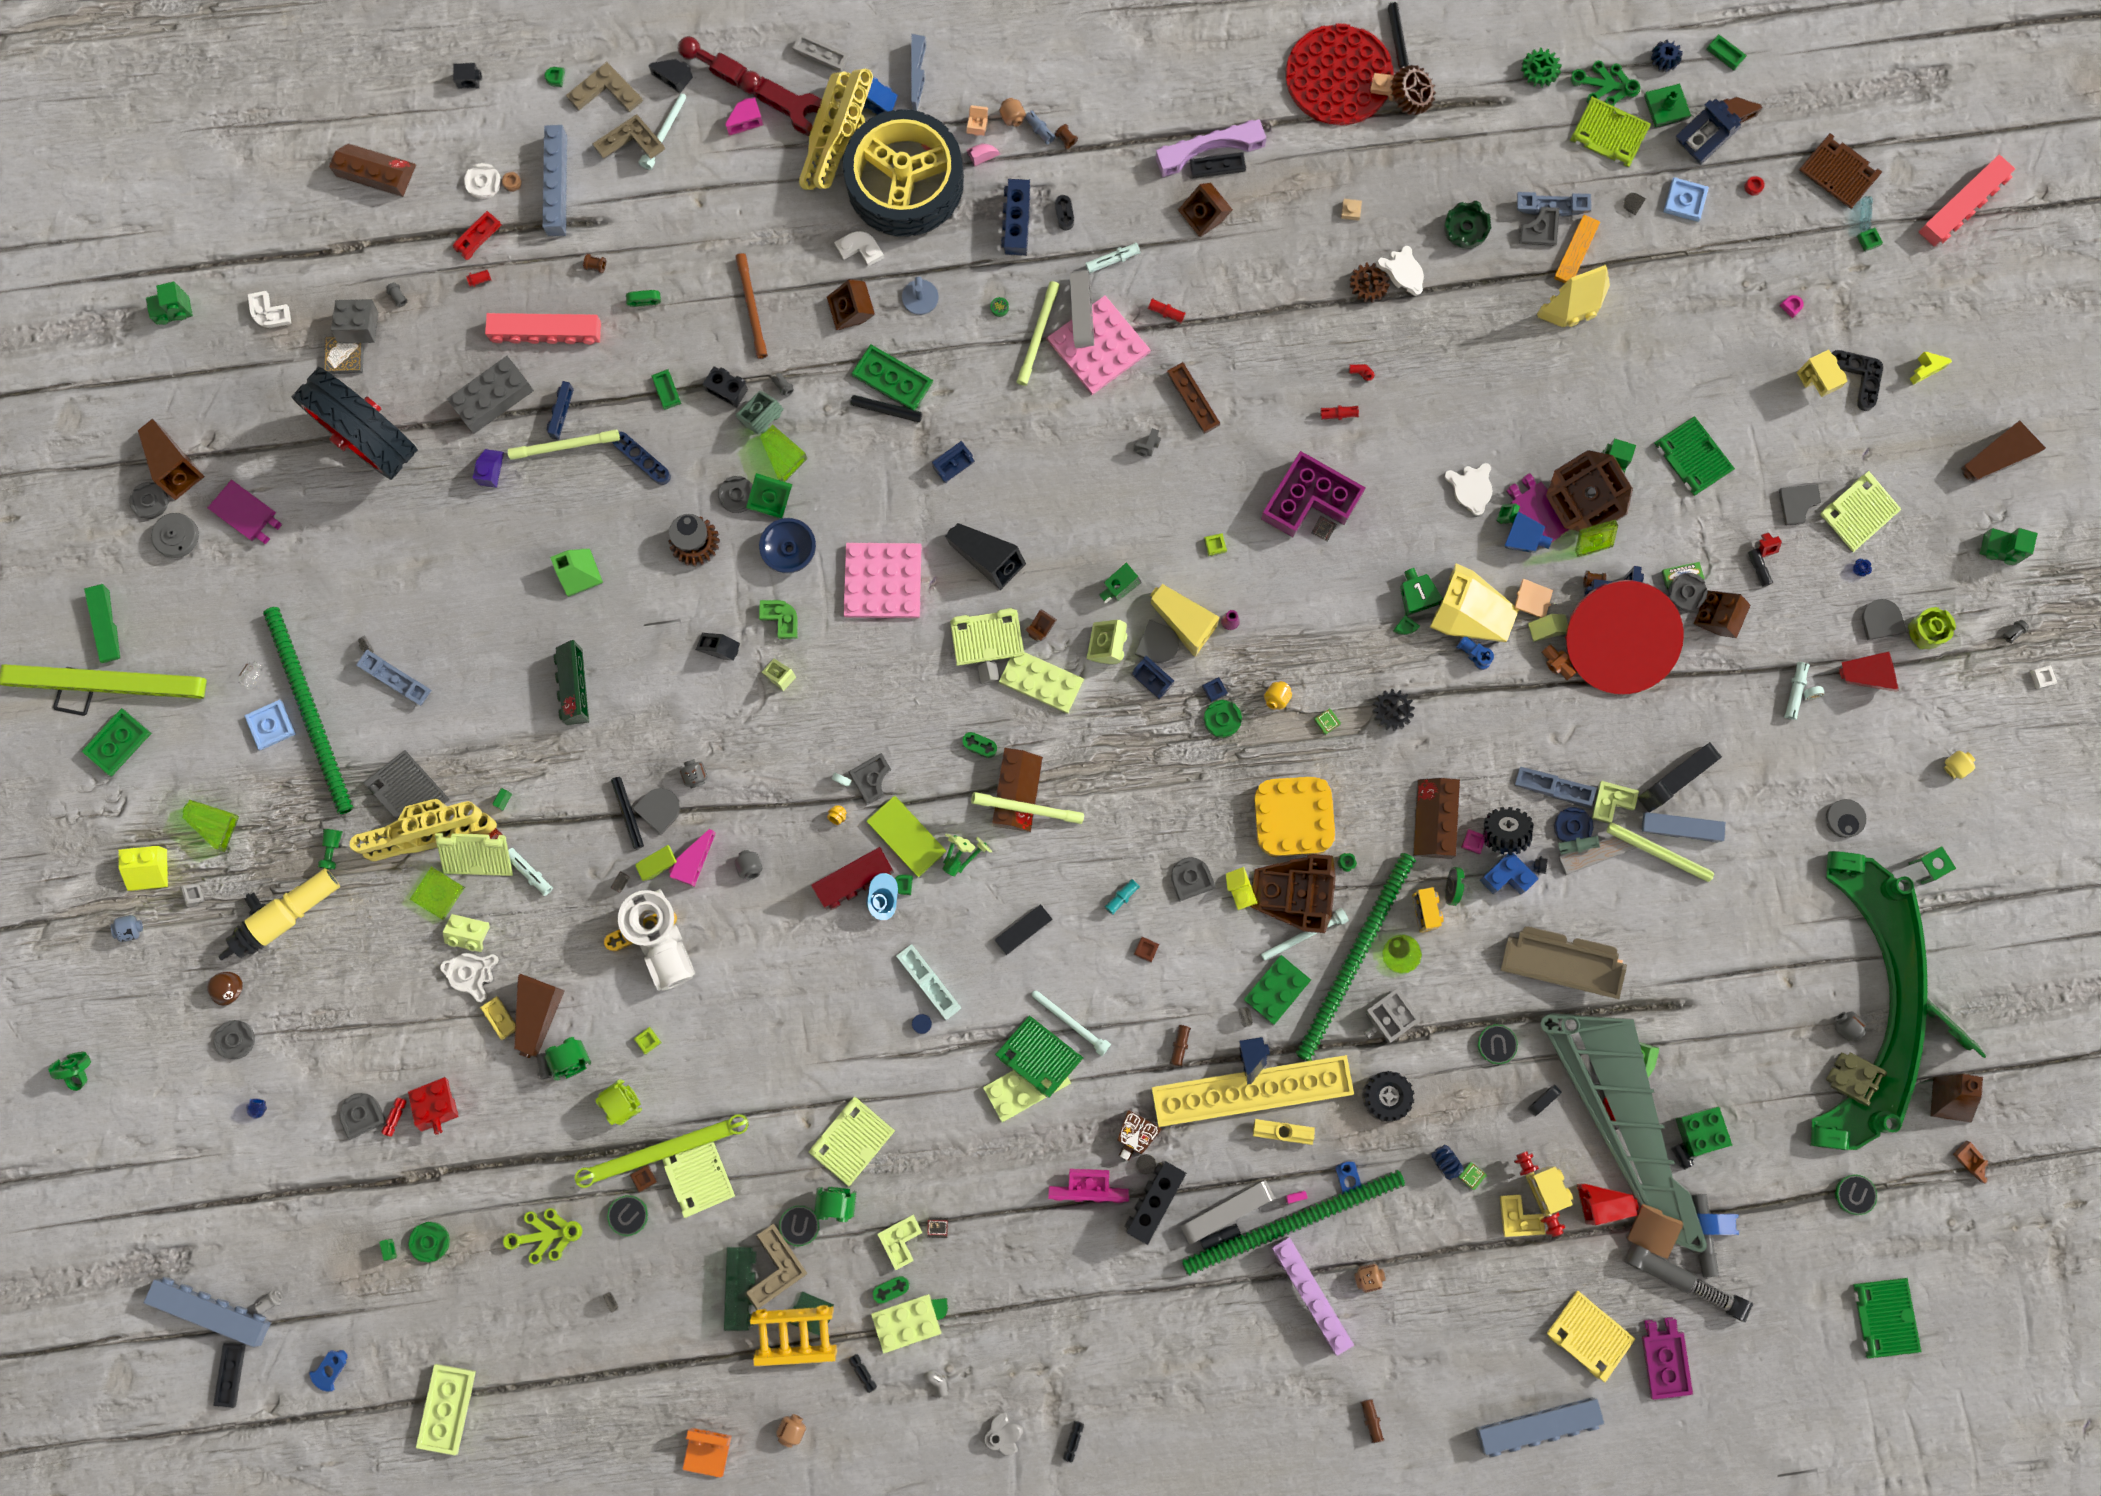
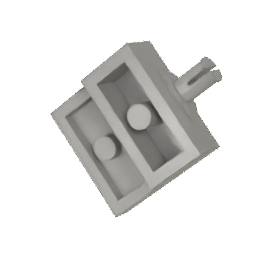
[1364,988,1421,1044]

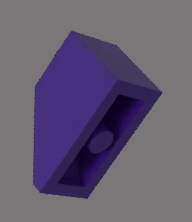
[473,449,504,488]

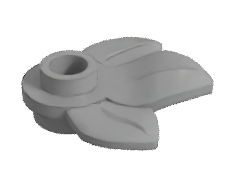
[984,1413,1023,1455]

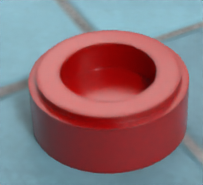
[1744,176,1765,196]

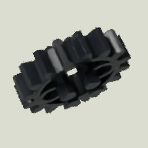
[1372,689,1415,731]

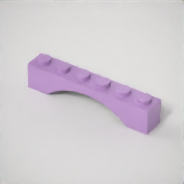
[1155,119,1267,177]
[1270,1237,1354,1356]

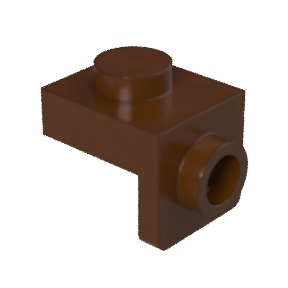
[1026,609,1057,641]

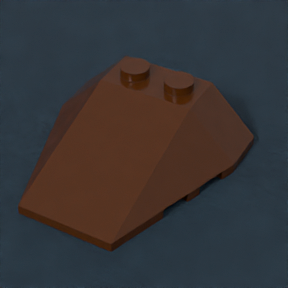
[1250,854,1336,934]

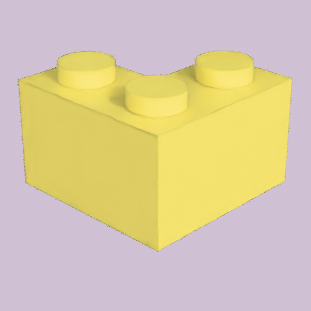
[1797,350,1848,397]

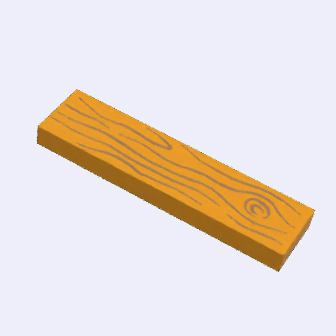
[1554,215,1600,283]

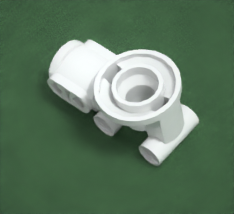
[618,889,695,991]

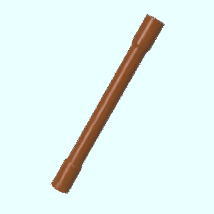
[735,253,768,359]

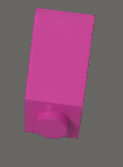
[726,98,763,136]

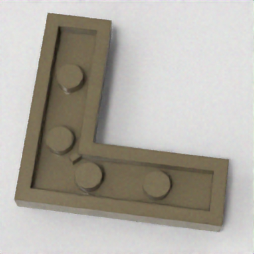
[566,62,643,112]
[592,114,665,159]
[745,1224,807,1310]

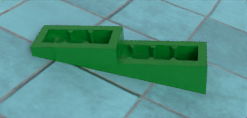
[84,584,120,664]

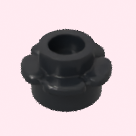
[1533,856,1548,875]

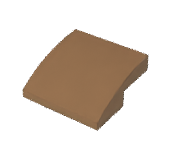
[1627,1204,1683,1259]

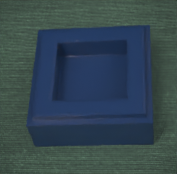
[1202,677,1228,703]

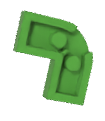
[759,600,798,639]

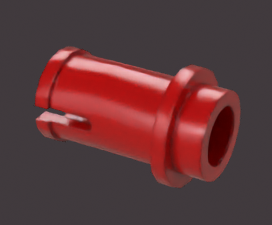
[466,269,491,287]

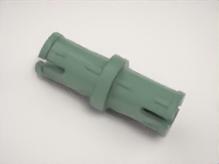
[1558,835,1600,855]

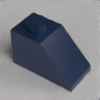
[1239,1037,1270,1085]

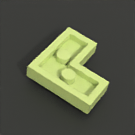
[1591,781,1639,824]
[878,1215,923,1270]

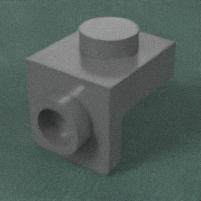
[1134,428,1161,457]

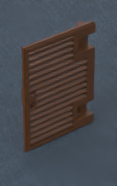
[1799,133,1882,209]

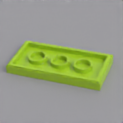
[867,796,947,878]

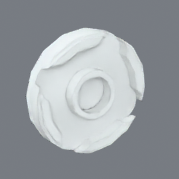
[464,163,501,199]

